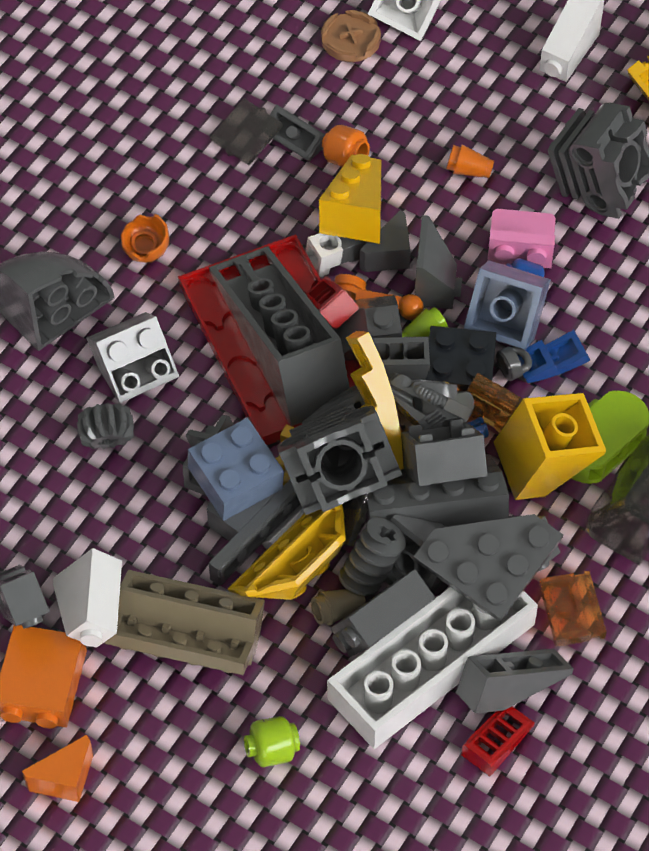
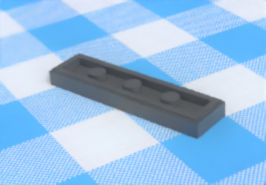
[209,480,300,586]

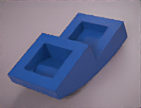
[517,330,590,383]

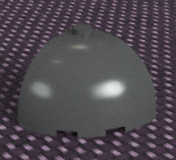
[0,252,115,351]

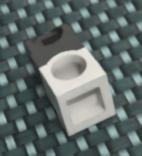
[306,233,367,277]

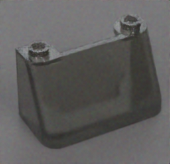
[587,435,649,565]

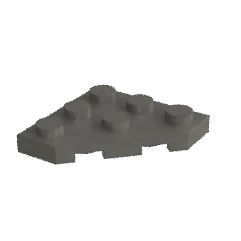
[413,514,563,622]

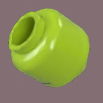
[244,716,300,767]

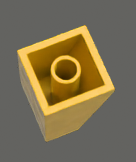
[494,393,606,500]

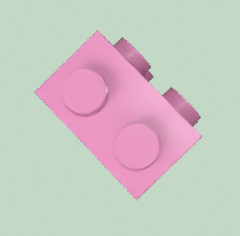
[488,209,556,269]

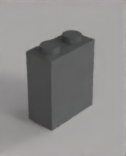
[330,569,436,657]

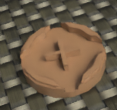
[321,10,381,62]

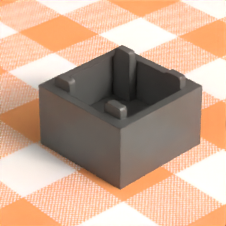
[401,418,488,486]

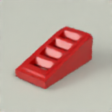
[306,276,358,329]
[461,706,535,777]

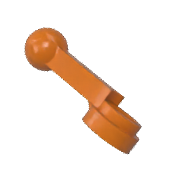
[334,274,424,320]

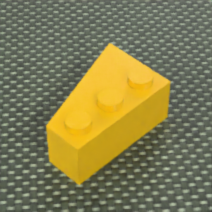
[319,154,381,244]

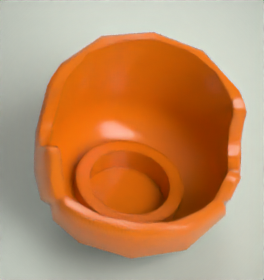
[120,214,169,263]

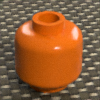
[322,125,370,167]

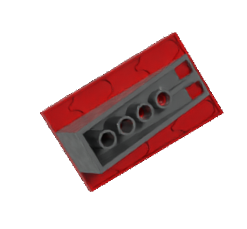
[178,234,361,445]

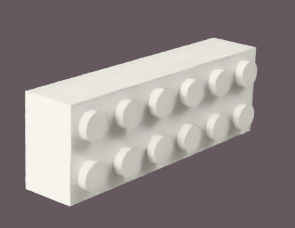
[327,587,538,749]

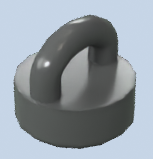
[496,346,532,381]

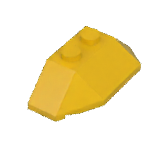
[227,504,346,600]

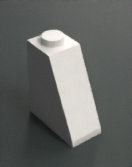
[540,0,604,82]
[53,548,122,648]

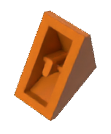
[22,735,93,802]

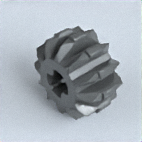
[77,403,134,450]

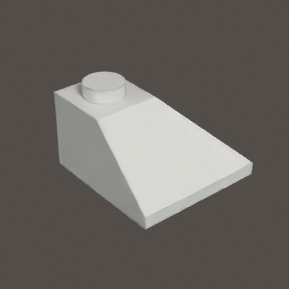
[368,0,442,41]

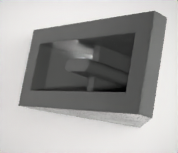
[360,210,411,272]

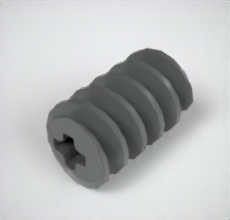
[339,517,406,596]

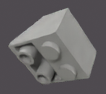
[87,312,180,403]

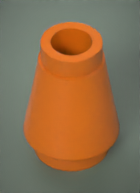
[446,144,494,178]

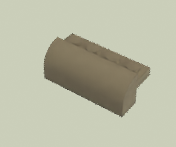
[105,570,265,675]

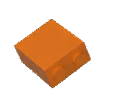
[0,625,87,729]

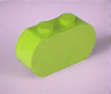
[572,391,649,484]

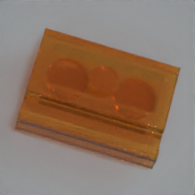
[465,373,523,433]
[539,571,607,647]

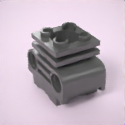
[547,103,649,219]
[277,404,402,515]

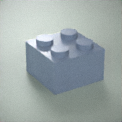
[464,260,551,350]
[188,417,284,521]

